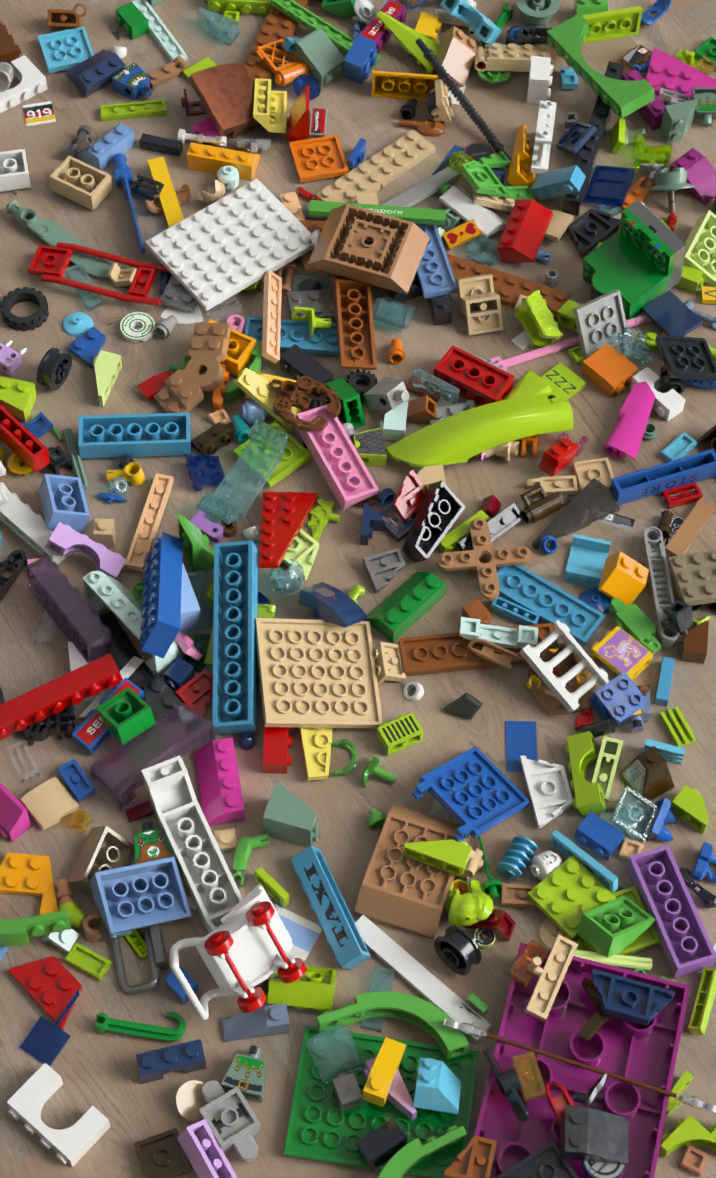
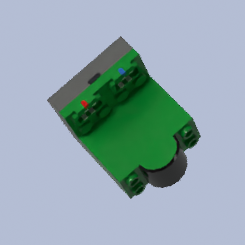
[582,199,686,320]

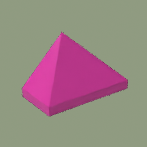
[192,117,219,137]

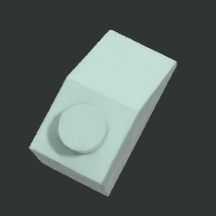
[380,401,408,441]

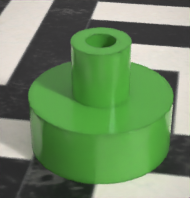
[366,809,387,830]

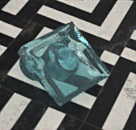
[610,786,659,843]
[306,1025,364,1084]

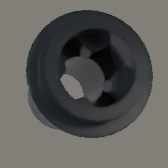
[400,98,418,120]

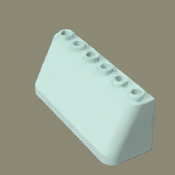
[82,571,185,676]

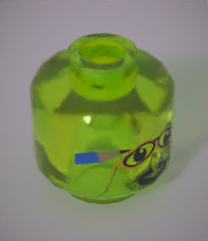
[449,151,473,176]

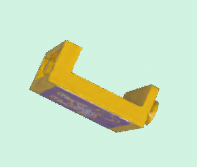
[590,626,653,681]

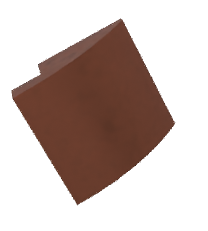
[189,63,262,139]

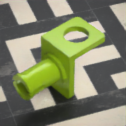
[291,307,331,337]

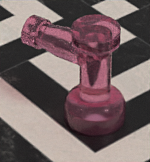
[556,432,588,457]

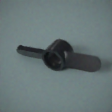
[483,1048,529,1122]

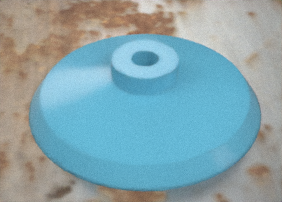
[62,312,94,337]

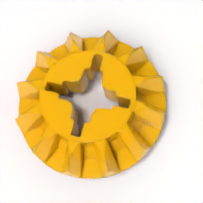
[7,453,34,476]

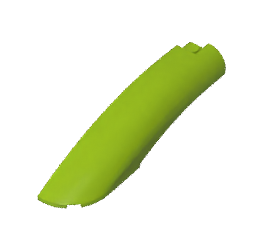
[386,394,574,467]

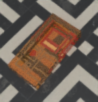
[508,940,550,987]

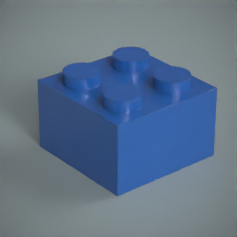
[344,34,377,84]

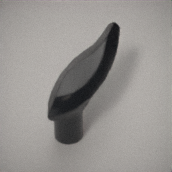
[573,1073,607,1107]

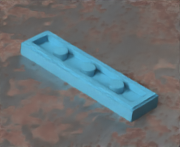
[551,830,618,893]

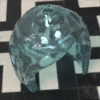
[269,559,304,596]

